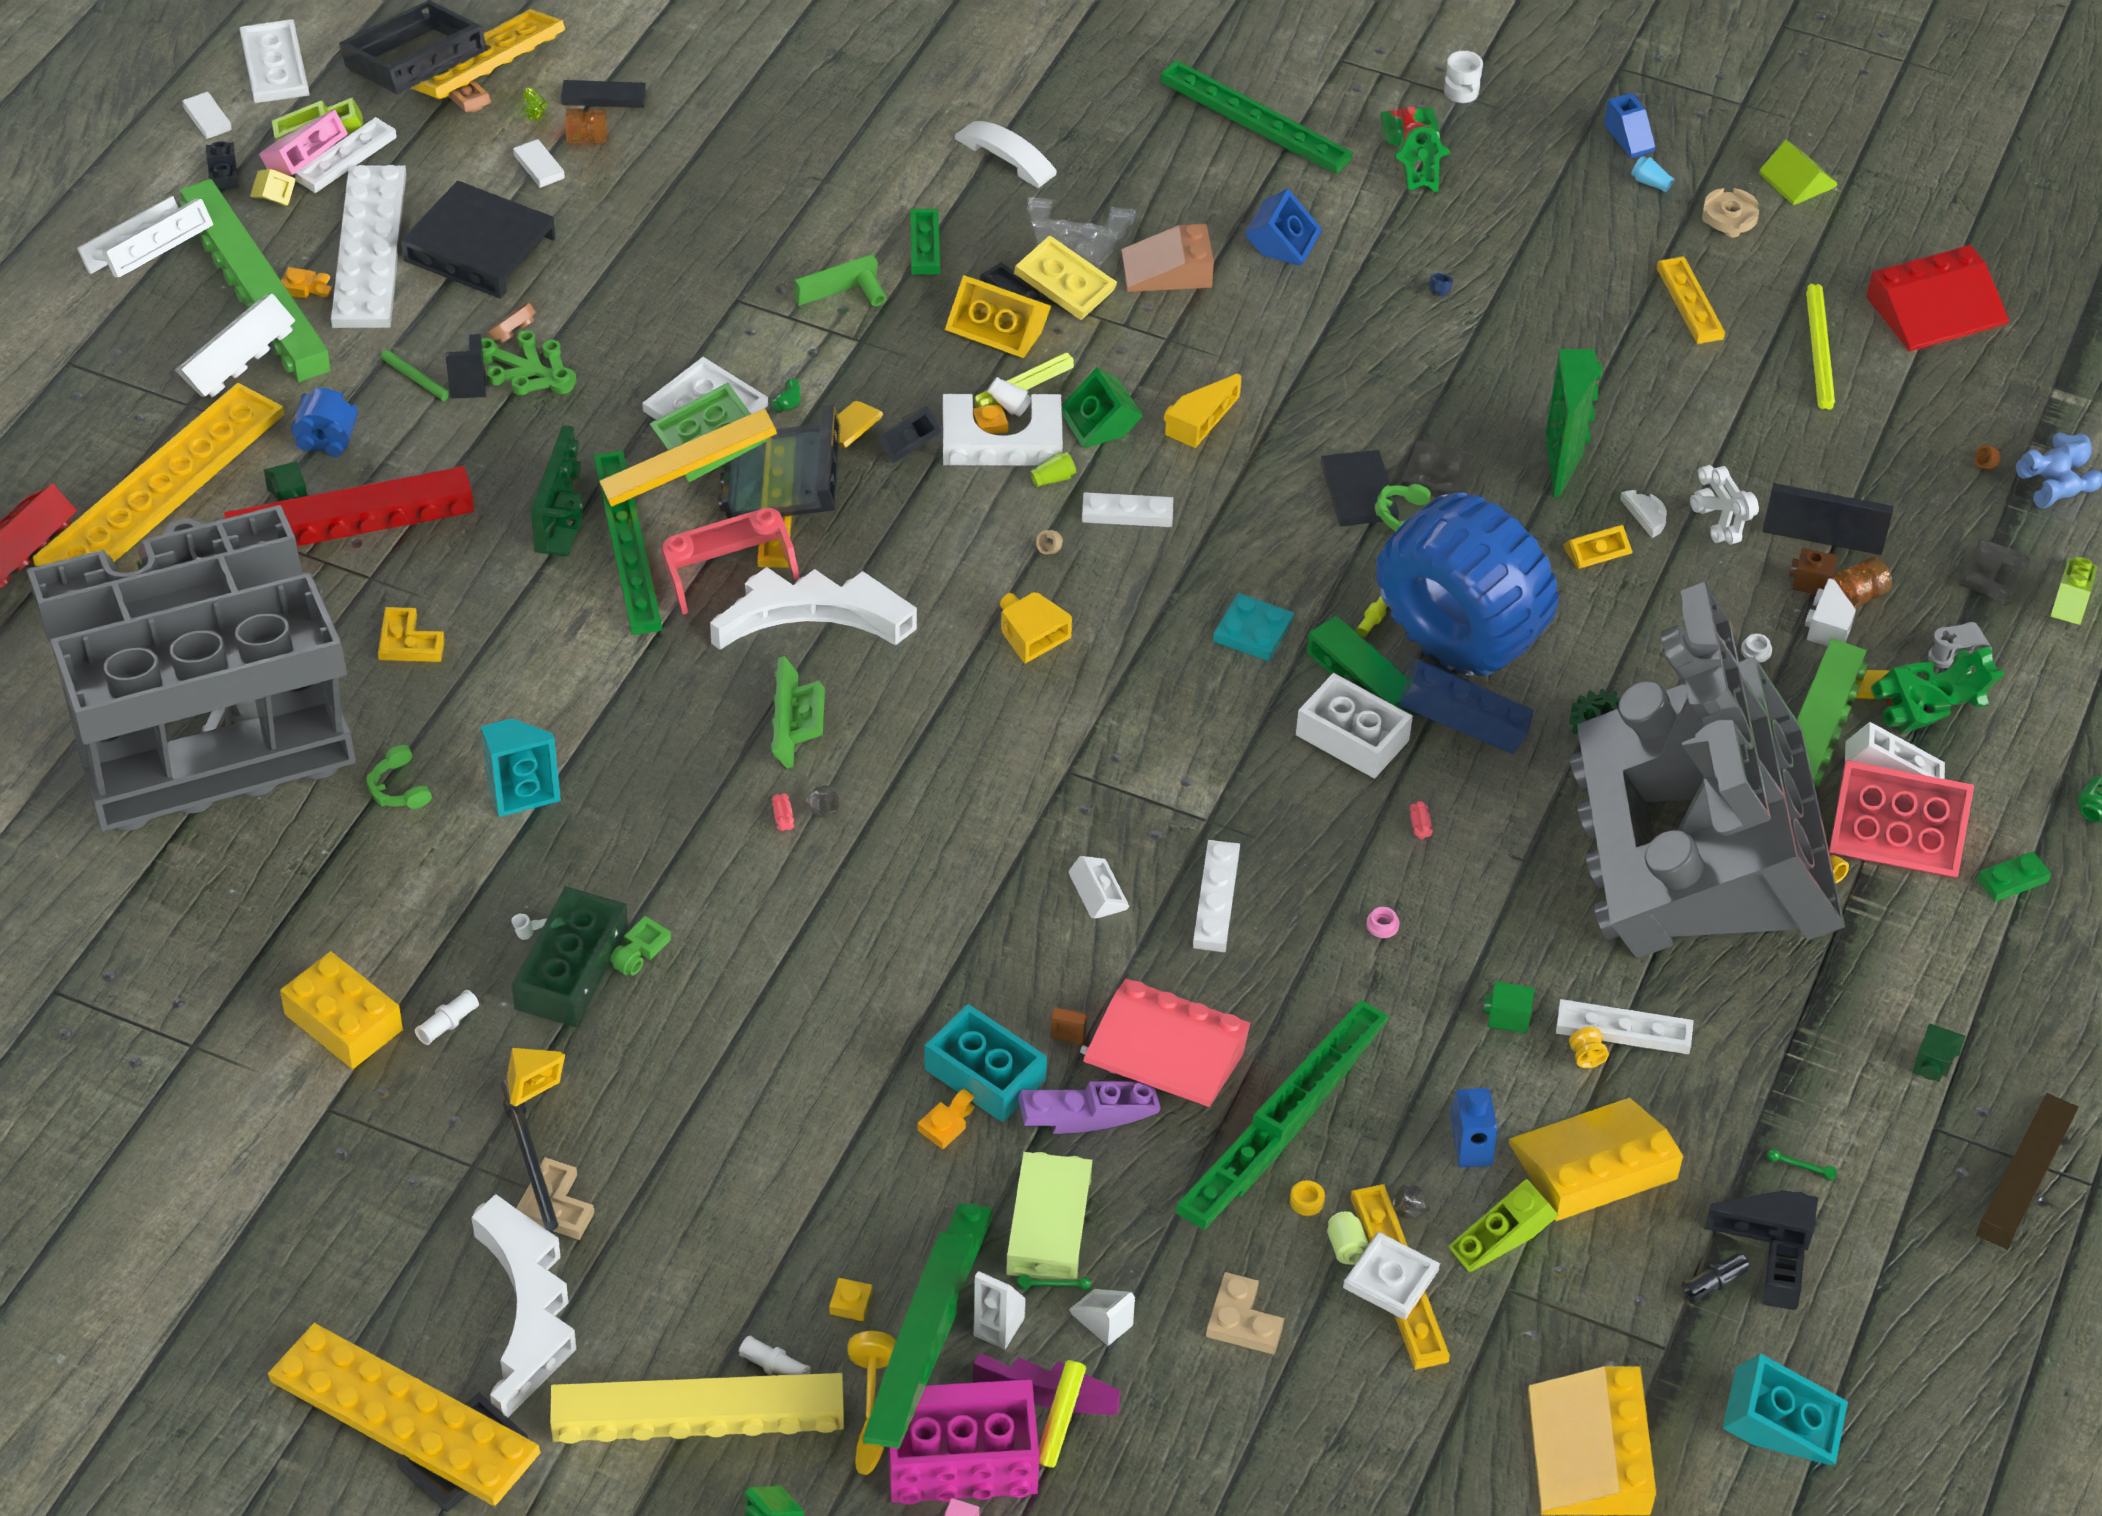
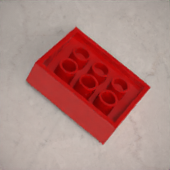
[1866,245,2009,352]

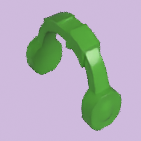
[1375,484,1431,533]
[367,745,432,809]

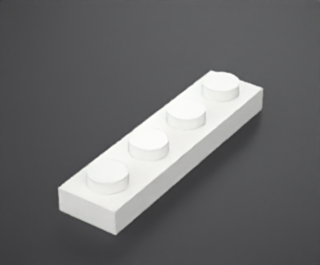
[295,117,396,193]
[1193,840,1240,952]
[1556,999,1693,1054]

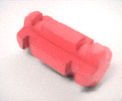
[772,793,794,831]
[1409,801,1433,840]

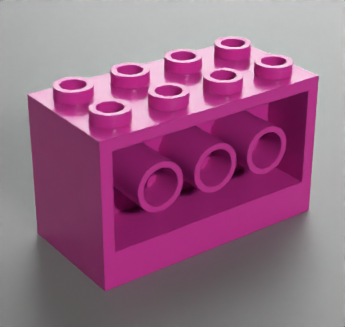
[887,1379,1039,1504]

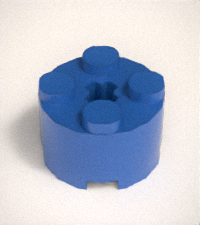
[291,388,359,457]

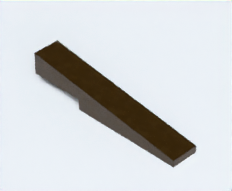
[1976,1093,2079,1250]

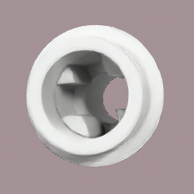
[987,377,1031,417]

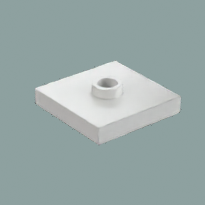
[1343,1232,1440,1320]

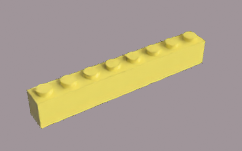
[550,1373,844,1443]

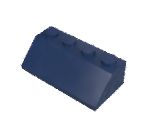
[1399,657,1534,754]

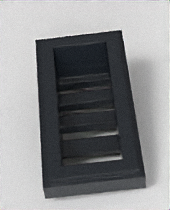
[1763,1239,1805,1310]

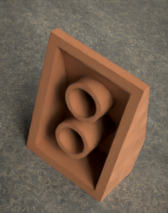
[1121,224,1214,292]

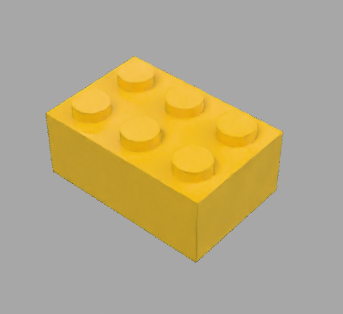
[280,951,403,1070]

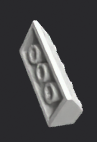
[175,294,295,397]

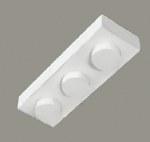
[1082,493,1173,527]

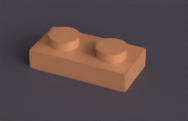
[448,80,491,112]

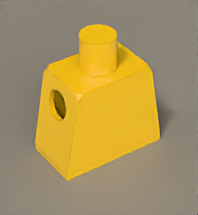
[1000,592,1072,664]

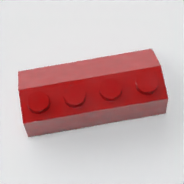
[0,483,77,589]

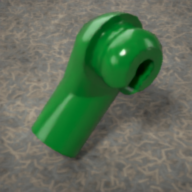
[771,378,801,413]

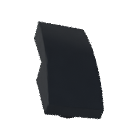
[206,141,238,189]

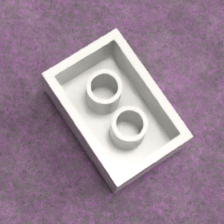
[1296,673,1413,779]

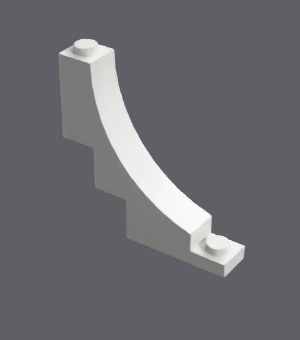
[472,1194,577,1417]

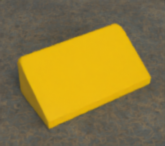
[838,401,883,449]
[1563,525,1633,569]

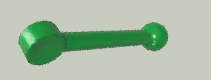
[1767,1149,1837,1181]
[1017,1274,1091,1290]

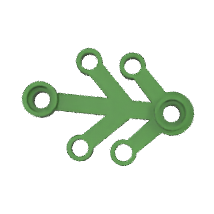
[482,330,576,395]

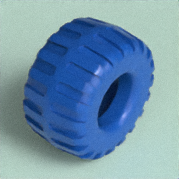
[1376,492,1559,676]

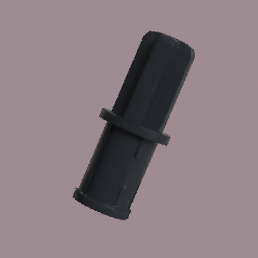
[1682,1253,1750,1302]

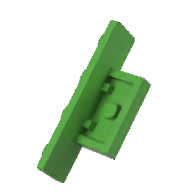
[771,656,825,769]

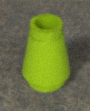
[1030,452,1077,488]

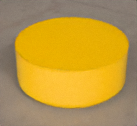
[1290,1180,1325,1216]

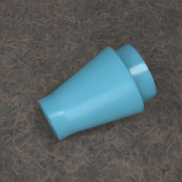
[1631,156,1674,193]

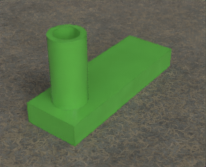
[794,254,887,306]

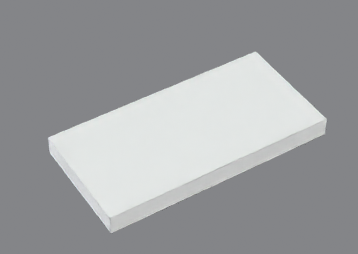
[239,20,309,103]

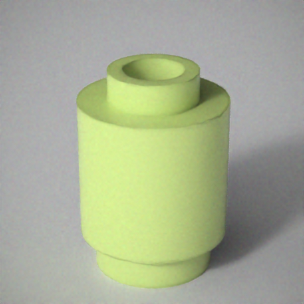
[1327,1211,1369,1265]

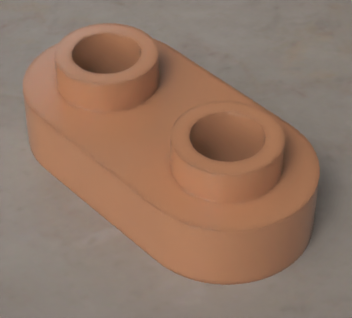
[484,302,536,344]

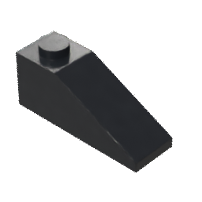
[1705,1190,1818,1250]

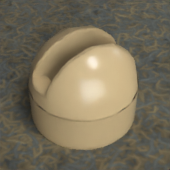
[1036,530,1063,555]

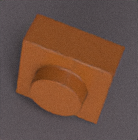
[1050,1007,1087,1045]

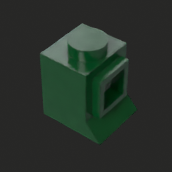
[263,461,308,502]
[1912,1023,1966,1082]

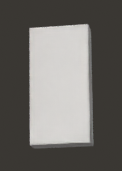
[182,92,232,139]
[513,139,565,187]

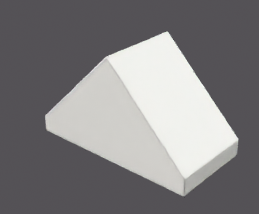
[1069,1289,1135,1346]

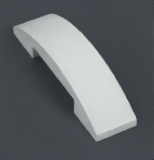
[955,121,1056,188]

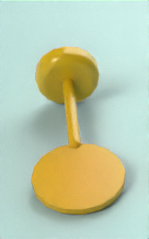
[847,1331,896,1475]

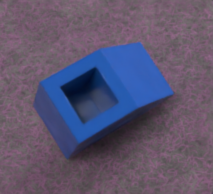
[1604,93,1655,158]

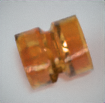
[566,108,607,145]
[1834,557,1892,609]

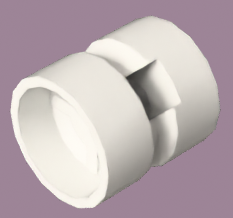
[1444,51,1483,103]

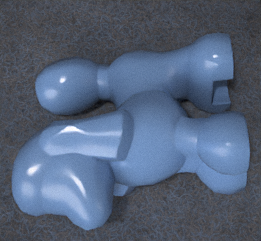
[2016,433,2102,509]

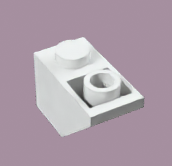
[1805,578,1856,647]

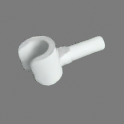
[512,914,560,940]

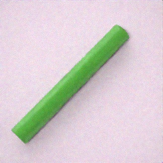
[381,349,450,401]

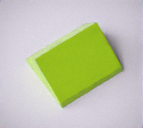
[1759,140,1837,206]

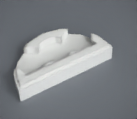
[1620,490,1667,538]

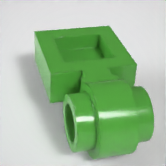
[610,916,671,976]

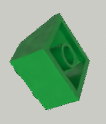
[1061,367,1143,448]

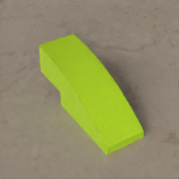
[272,98,364,141]

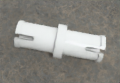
[415,990,479,1045]
[739,1335,811,1376]

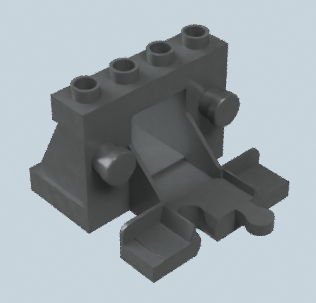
[26,505,356,832]
[1570,581,1845,958]

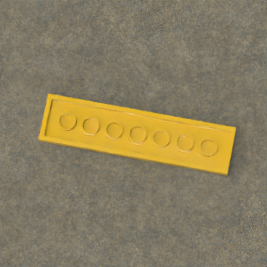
[268,1323,540,1506]

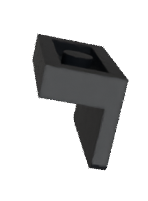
[446,334,486,399]

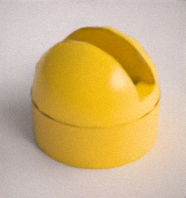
[1830,855,1849,883]

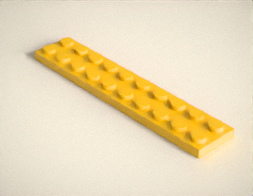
[33,383,284,567]

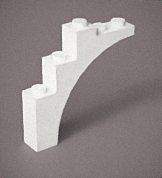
[710,567,917,650]

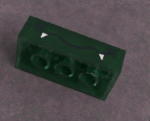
[511,886,628,1027]

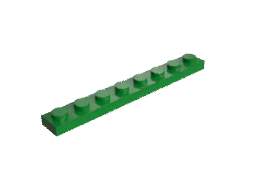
[1160,60,1353,174]
[593,450,662,635]

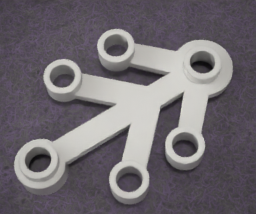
[1690,465,1759,545]

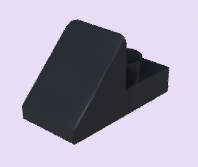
[877,406,943,463]

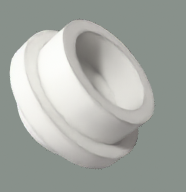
[1741,634,1772,662]

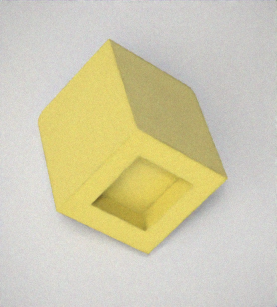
[250,169,296,206]

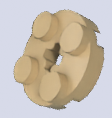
[1702,188,1759,238]

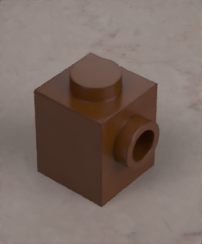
[1789,548,1838,595]

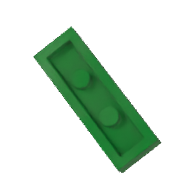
[910,209,940,275]

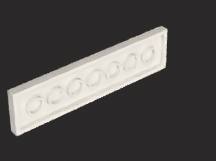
[331,165,406,328]

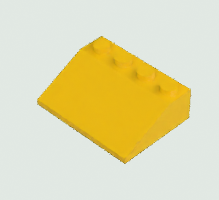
[1508,1098,1683,1221]
[1528,1366,1656,1515]

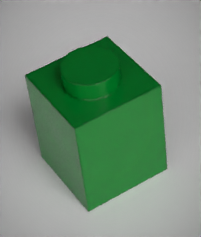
[1483,981,1535,1034]

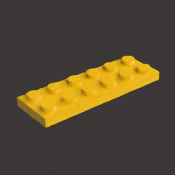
[411,9,565,99]

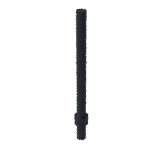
[501,1079,559,1231]

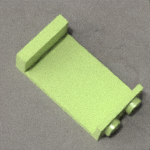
[1007,1152,1092,1280]

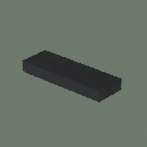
[561,80,646,108]

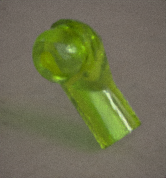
[523,88,548,120]

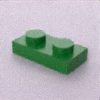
[1977,851,2051,902]

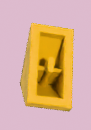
[507,1048,565,1107]

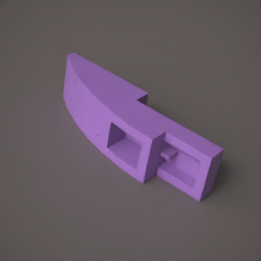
[1018,1082,1161,1134]

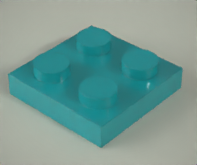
[1213,593,1294,662]

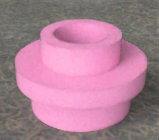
[1366,907,1399,938]

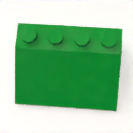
[1545,349,1602,498]

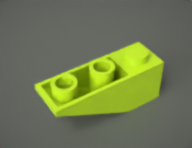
[2050,557,2098,625]
[1448,1179,1559,1273]

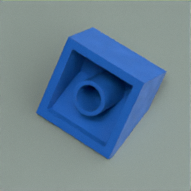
[1244,188,1322,266]

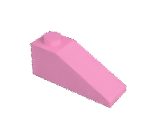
[259,110,348,176]

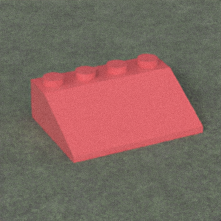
[1829,760,1974,879]
[1083,979,1250,1107]

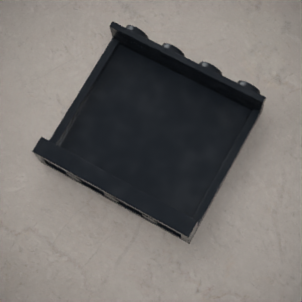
[401,180,555,299]

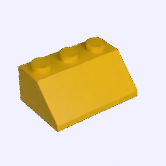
[945,275,1051,358]

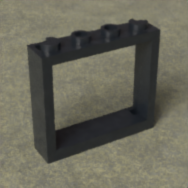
[339,0,488,94]

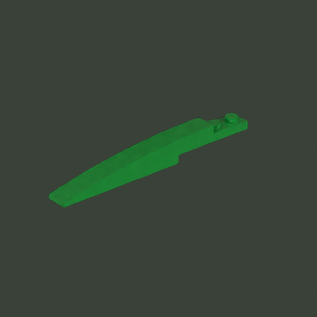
[1175,1000,1389,1230]
[863,1203,992,1449]

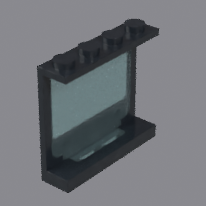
[718,404,841,519]

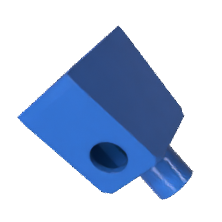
[1449,1088,1497,1168]

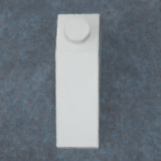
[1845,722,1945,779]
[974,1271,1025,1350]

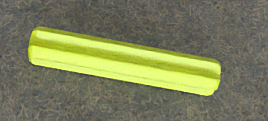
[1039,1360,1086,1467]

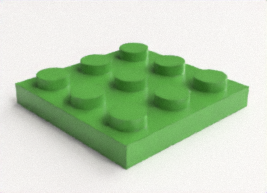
[650,382,768,483]

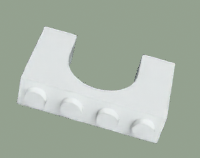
[943,394,1063,465]

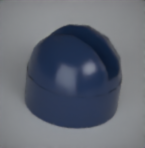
[1429,273,1453,297]

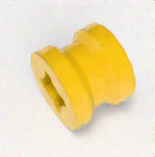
[1569,1027,1609,1069]

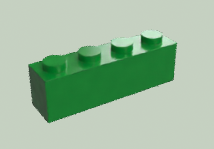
[1307,616,1413,714]

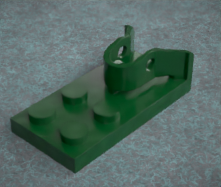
[531,425,582,557]

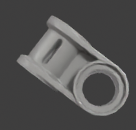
[1928,622,1992,668]

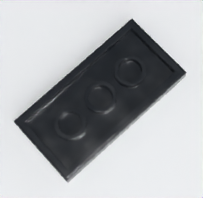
[1762,483,1894,555]

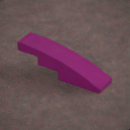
[972,1353,1121,1415]

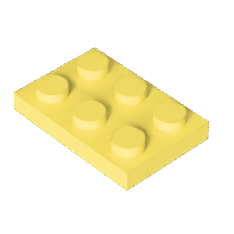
[1014,235,1117,320]

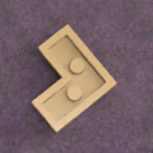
[516,1157,594,1240]
[1206,1272,1284,1355]

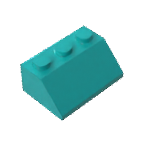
[481,718,561,817]

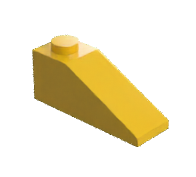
[1164,374,1242,448]

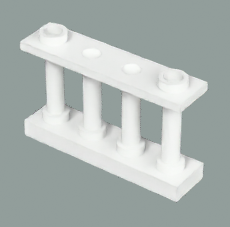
[77,196,213,277]

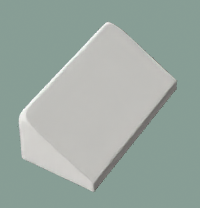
[1069,856,1129,918]

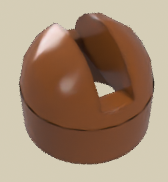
[1974,445,2001,469]

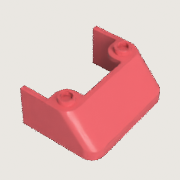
[661,508,800,615]

